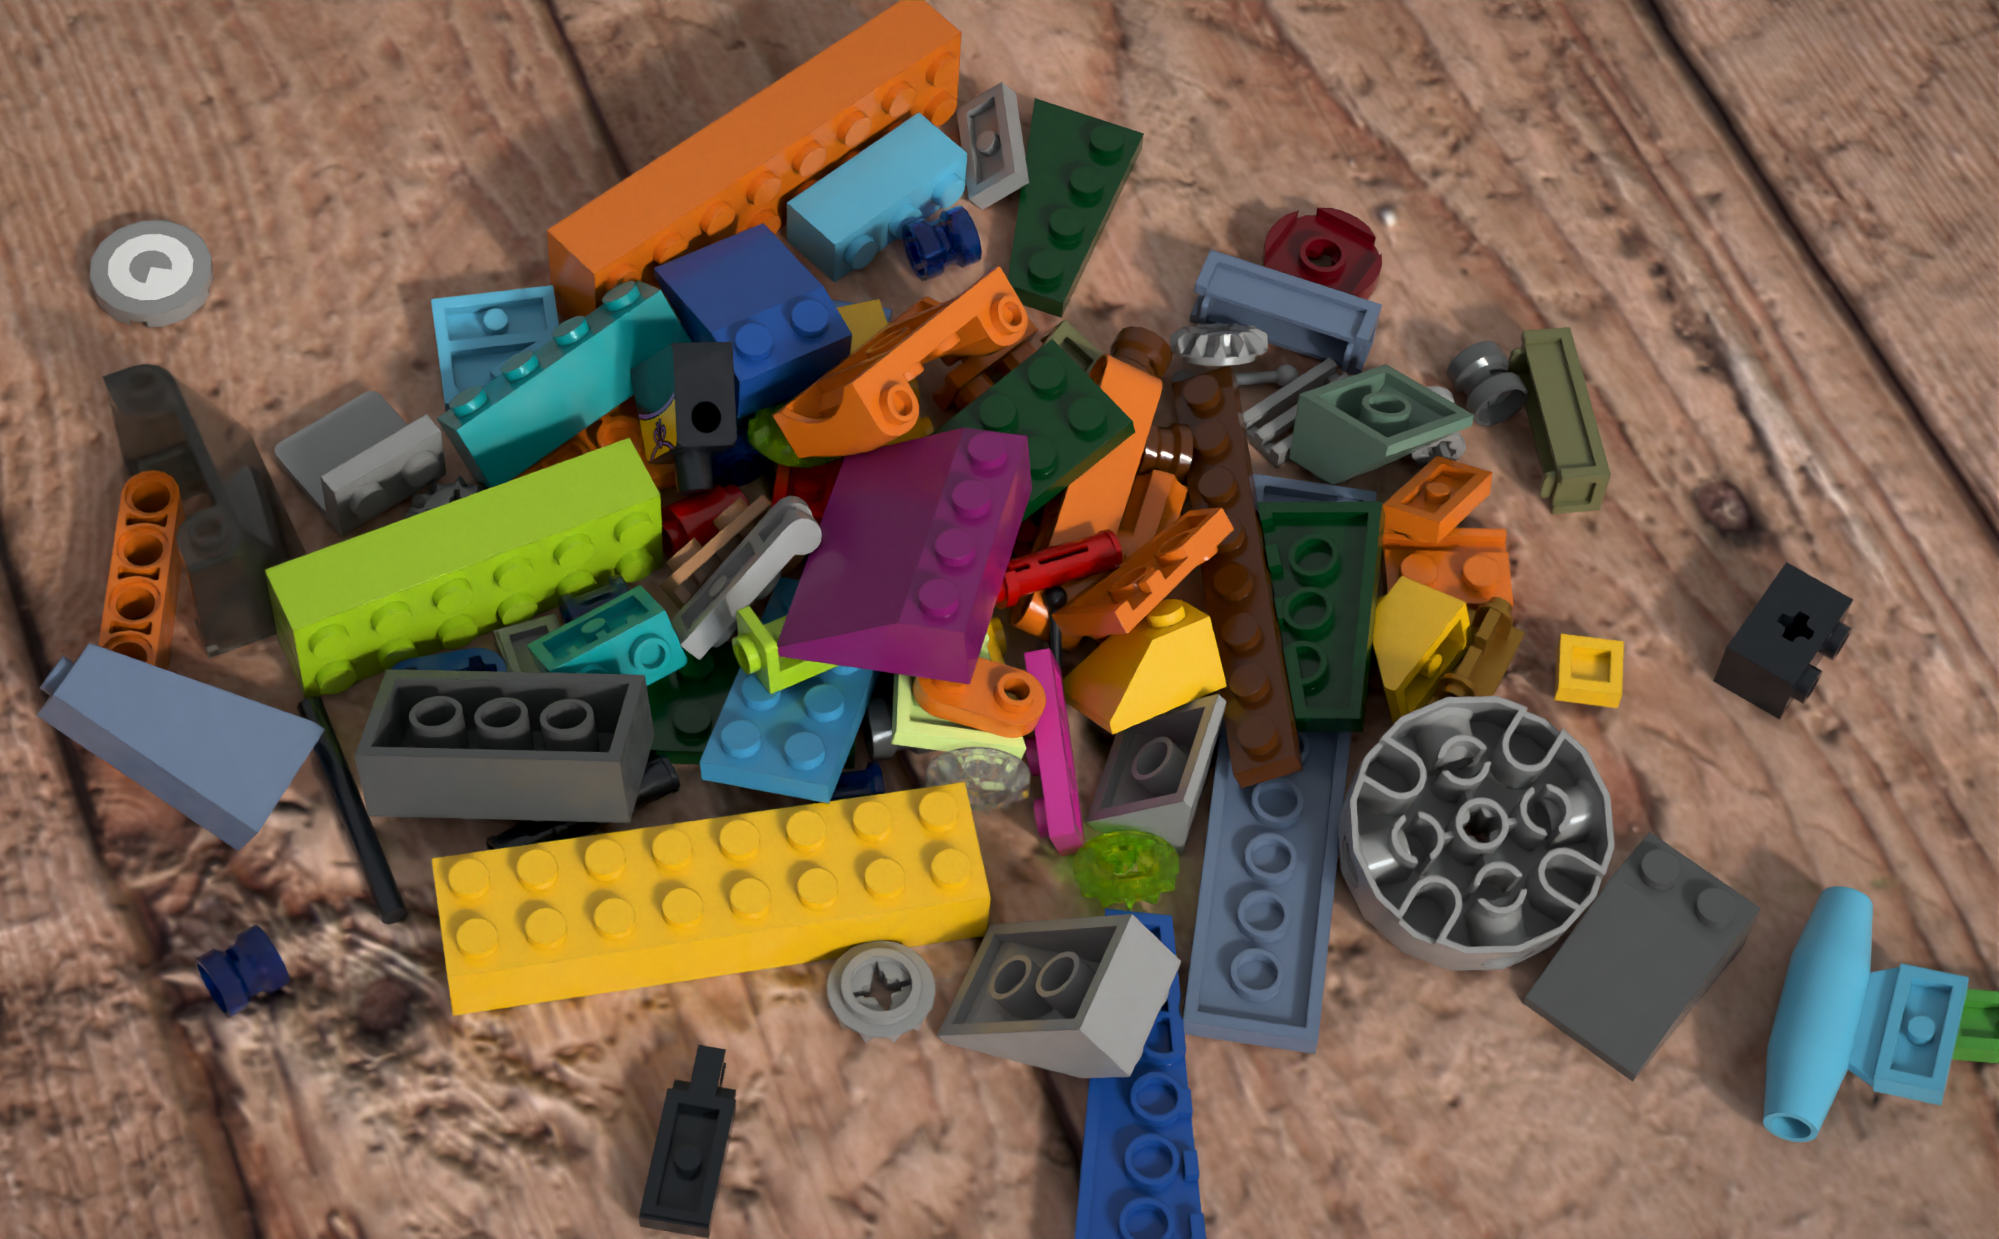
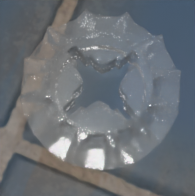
[925,746,1031,816]

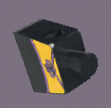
[631,342,737,496]

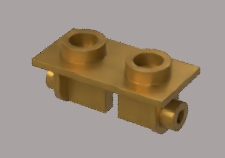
[1424,597,1525,707]

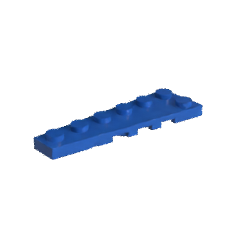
[1074,908,1206,1239]

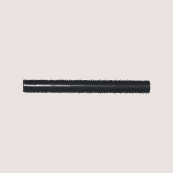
[297,696,408,924]

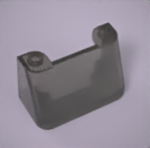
[102,364,307,658]

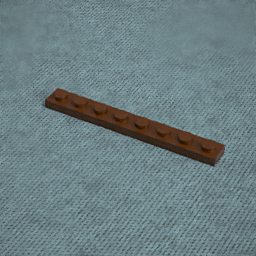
[1172,365,1303,788]

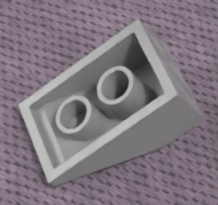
[937,914,1182,1078]

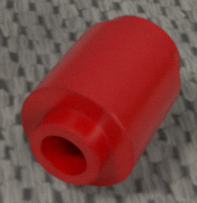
[661,484,750,558]

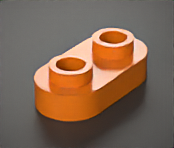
[912,657,1046,738]

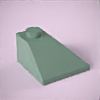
[1289,364,1474,485]

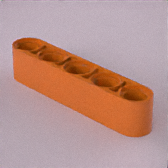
[1010,353,1162,651]
[98,470,187,769]

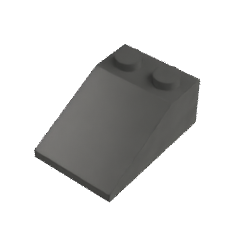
[1523,832,1761,1082]

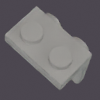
[275,391,446,537]

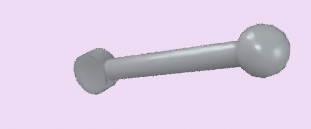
[1172,364,1298,390]

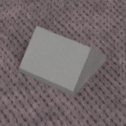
[1086,694,1226,856]

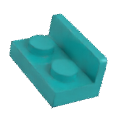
[526,585,687,686]

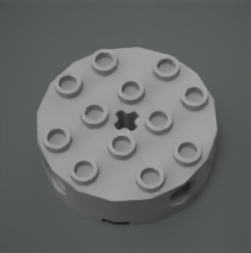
[1337,696,1615,971]

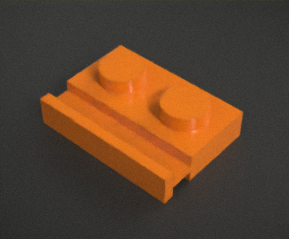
[1381,527,1514,610]

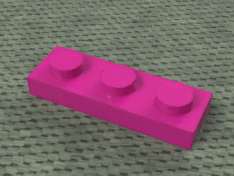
[1019,648,1087,857]

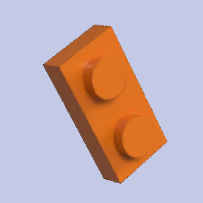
[1383,456,1493,544]

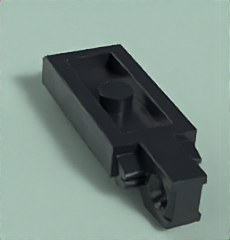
[639,1045,736,1238]

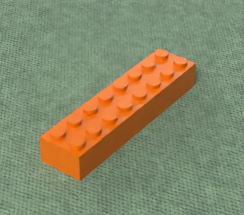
[547,0,962,320]

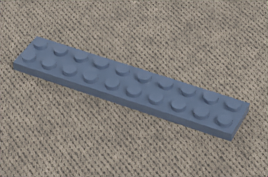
[1182,474,1377,1054]

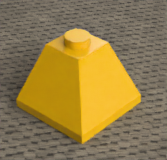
[1063,599,1227,735]

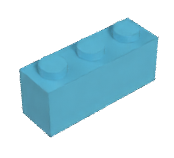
[786,112,967,282]

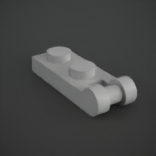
[670,496,822,660]

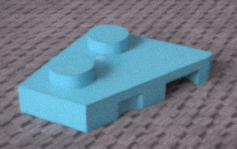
[431,285,559,412]

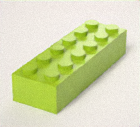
[265,438,663,699]

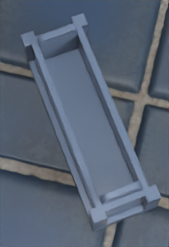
[1189,249,1382,375]

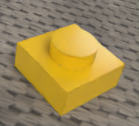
[1554,634,1624,708]

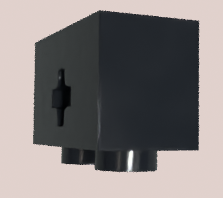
[1713,562,1853,720]

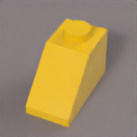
[1372,576,1474,725]

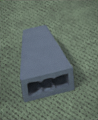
[37,643,325,851]

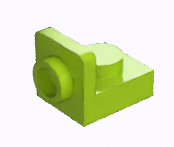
[732,606,838,694]

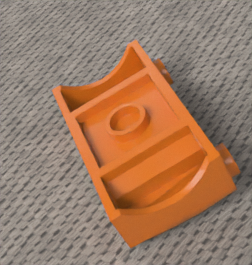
[772,265,1028,458]

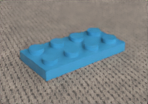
[700,577,881,803]

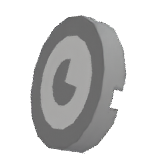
[89,220,214,327]

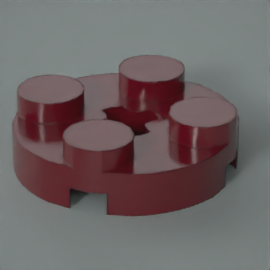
[1262,208,1382,300]

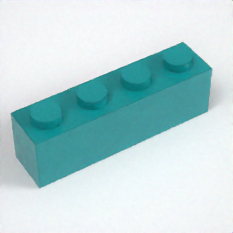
[437,280,692,488]

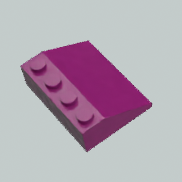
[777,428,1032,684]

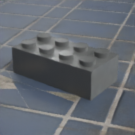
[355,669,654,823]

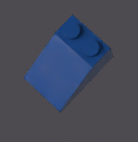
[653,223,852,419]

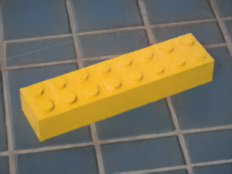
[431,782,991,1016]

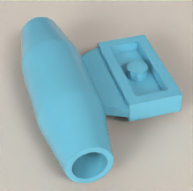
[1763,886,1969,1142]

